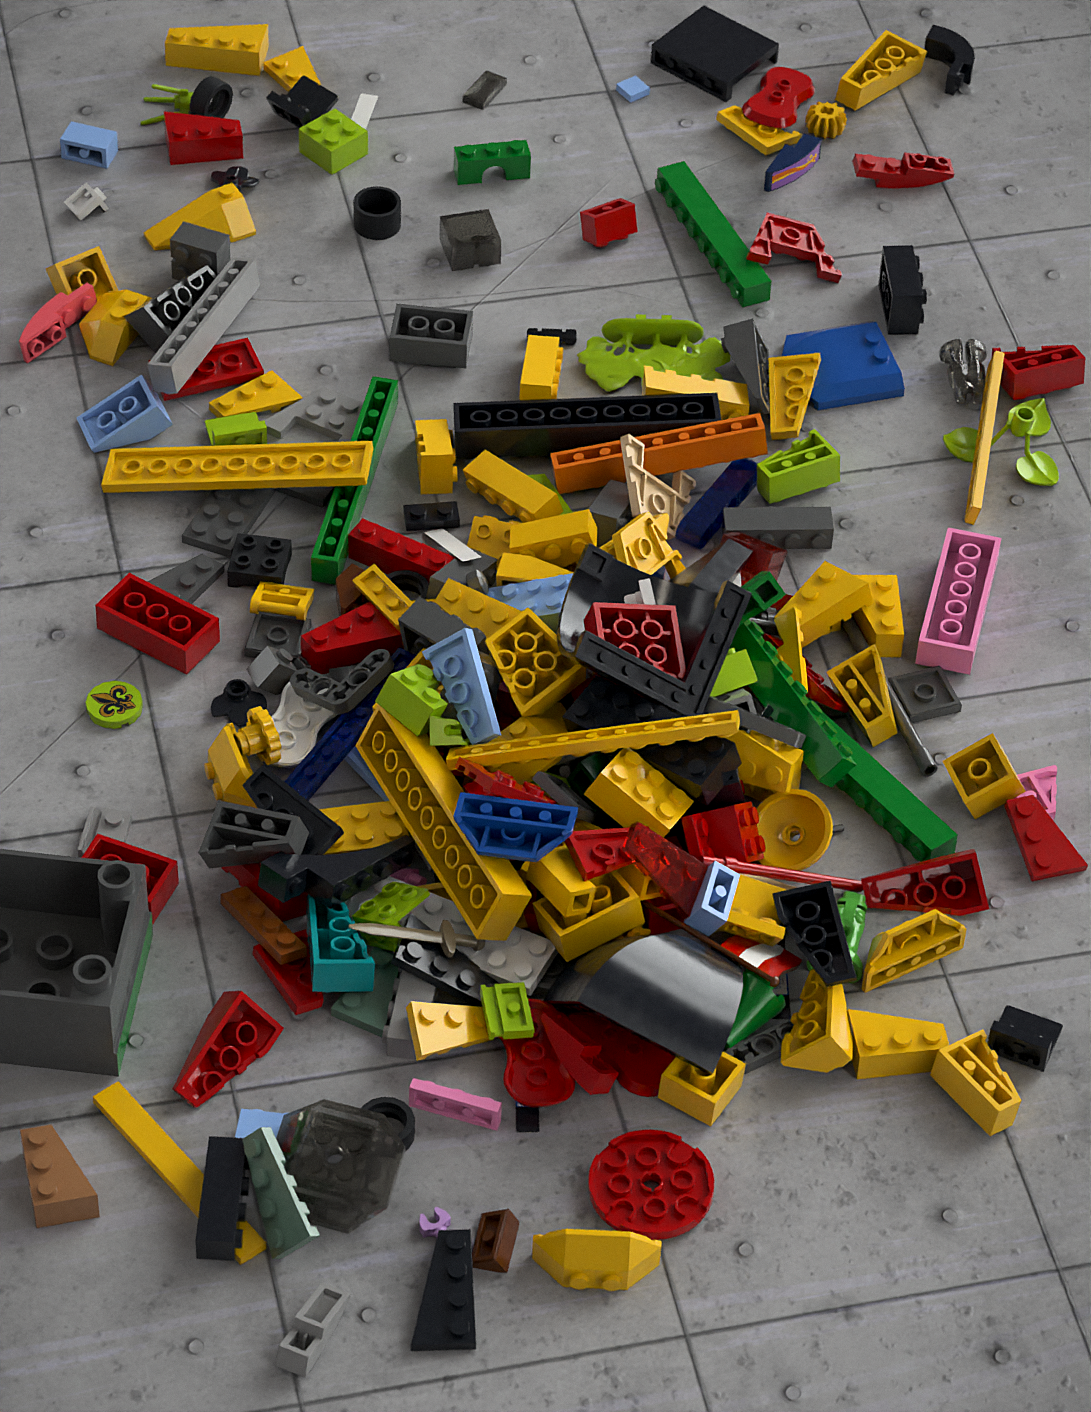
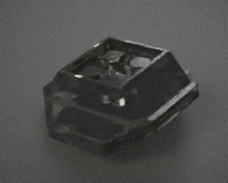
[276,1099,405,1234]

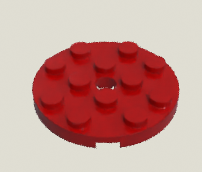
[588,1129,715,1240]

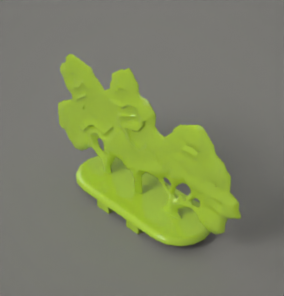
[577,314,731,392]

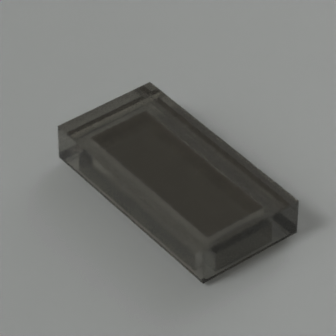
[462,70,507,110]

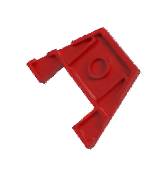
[746,212,842,283]
[455,757,560,805]

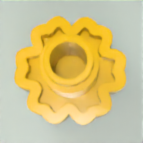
[233,706,282,765]

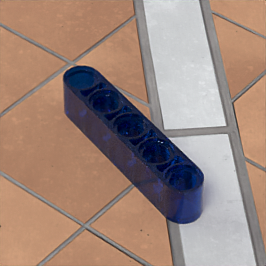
[675,458,758,550]

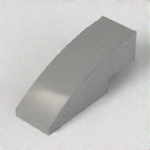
[276,1282,351,1377]

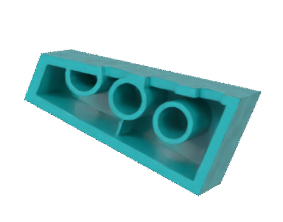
[306,894,375,992]

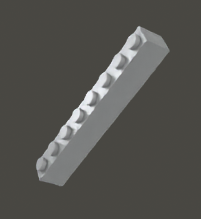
[147,257,260,394]

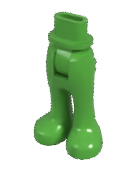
[807,891,867,983]

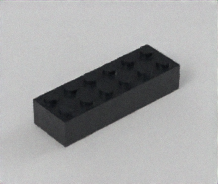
[562,675,742,806]

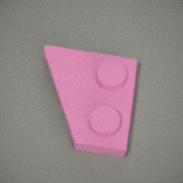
[1013,765,1057,820]

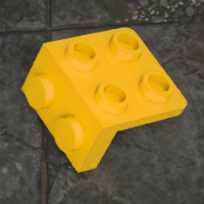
[467,515,521,571]

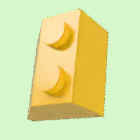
[46,246,119,301]

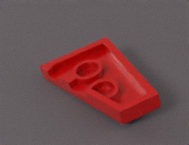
[564,826,659,882]

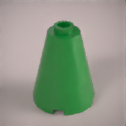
[724,967,786,1051]

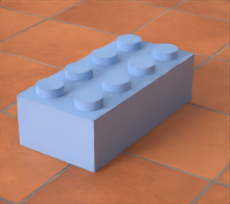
[487,573,573,634]

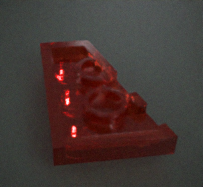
[622,821,708,919]

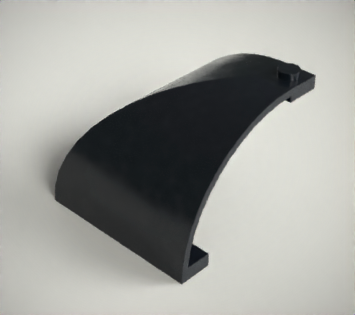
[557,543,752,717]
[543,934,743,1073]

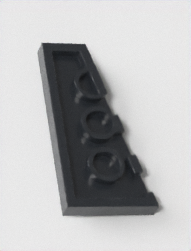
[391,913,500,1007]
[411,1229,476,1351]

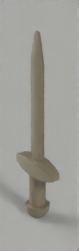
[348,920,486,957]

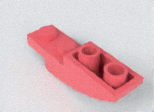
[19,283,97,363]

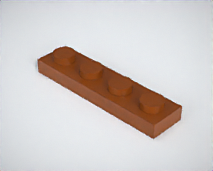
[220,886,307,965]

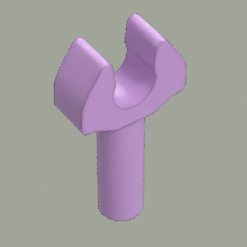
[419,1207,451,1238]

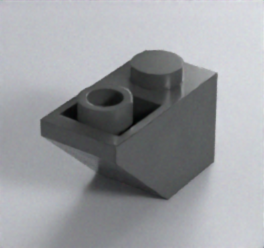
[246,645,311,695]

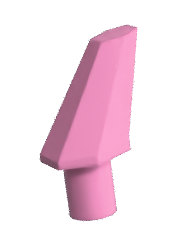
[390,868,427,886]

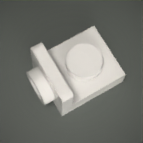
[64,182,109,221]
[624,578,656,605]

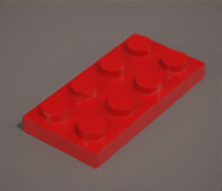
[148,337,264,401]

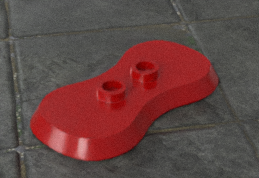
[742,67,815,129]
[499,998,575,1108]
[568,1014,675,1097]

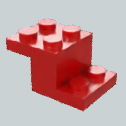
[681,801,766,875]

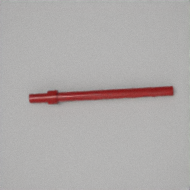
[699,855,863,892]

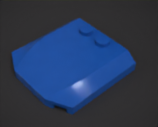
[782,321,905,410]

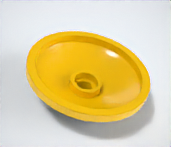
[757,789,833,871]

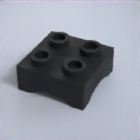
[227,533,292,588]

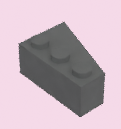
[198,801,309,868]

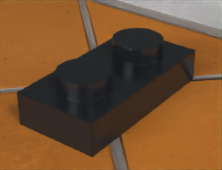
[403,501,460,531]

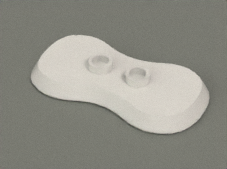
[256,682,338,768]

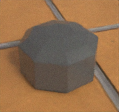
[466,570,489,595]

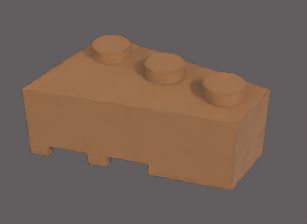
[20,1125,100,1228]

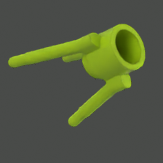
[140,84,193,126]

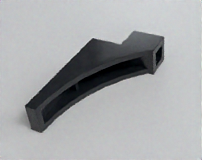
[258,835,415,909]

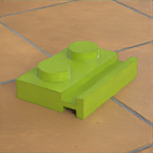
[480,982,534,1040]

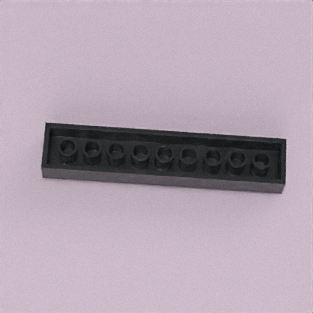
[453,393,721,460]

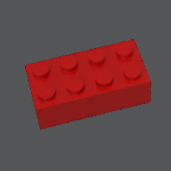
[95,573,220,675]

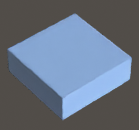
[616,75,650,103]

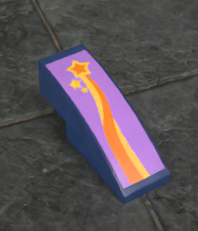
[764,133,822,192]

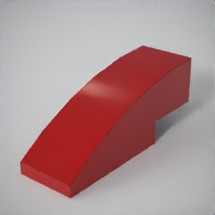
[541,1012,619,1095]

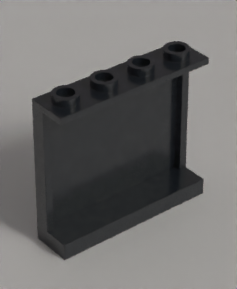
[651,5,779,102]

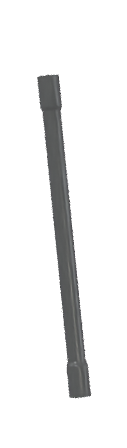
[841,614,938,777]

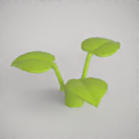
[943,398,1059,486]

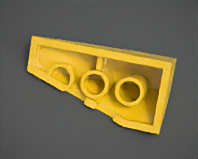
[780,969,853,1073]

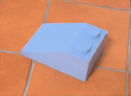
[77,374,173,453]

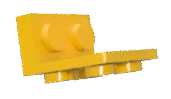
[718,874,786,947]

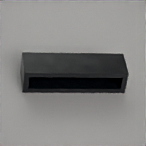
[195,1136,250,1261]

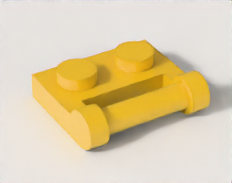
[250,581,314,621]

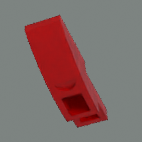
[852,152,954,189]

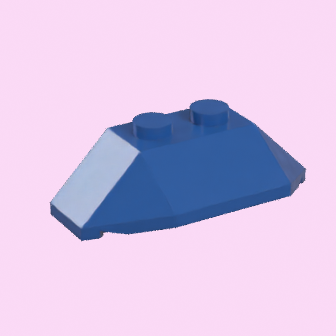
[453,792,578,862]

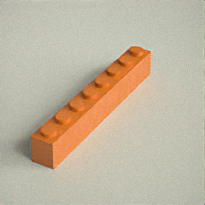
[550,413,768,494]

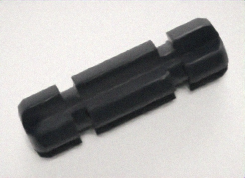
[527,328,577,345]

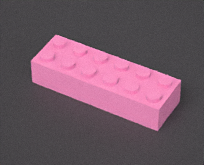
[915,528,1001,675]

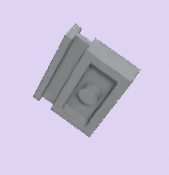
[78,806,132,858]

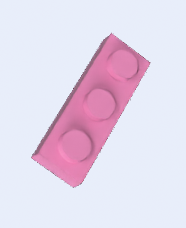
[409,1078,502,1131]

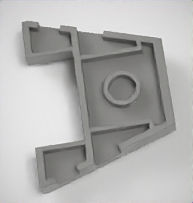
[265,387,363,442]

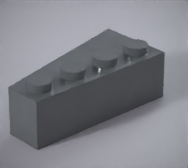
[124,265,217,353]

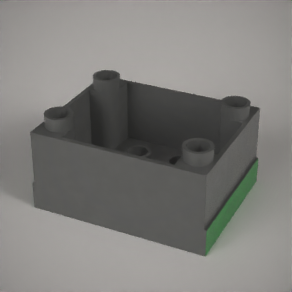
[0,849,153,1077]

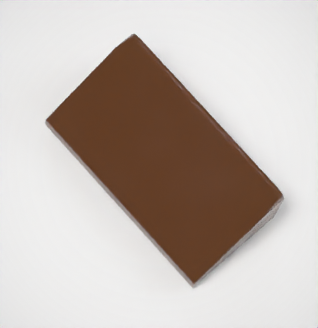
[472,1209,519,1273]

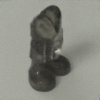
[939,339,987,404]

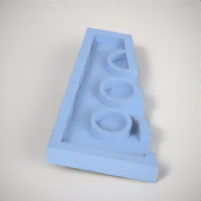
[422,628,501,745]

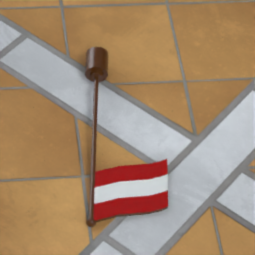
[640,900,802,987]

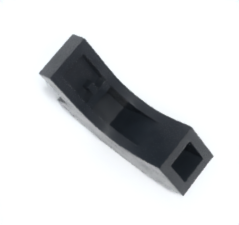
[924,25,975,96]

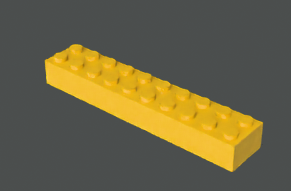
[355,704,532,941]

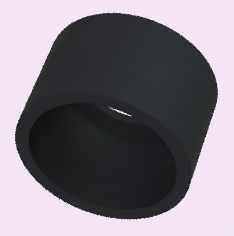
[353,186,401,240]

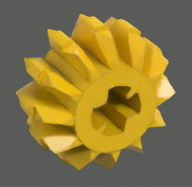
[805,101,847,140]

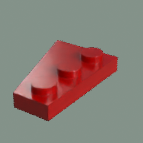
[1004,795,1088,882]
[252,929,324,1015]

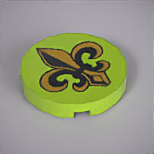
[85,681,143,729]

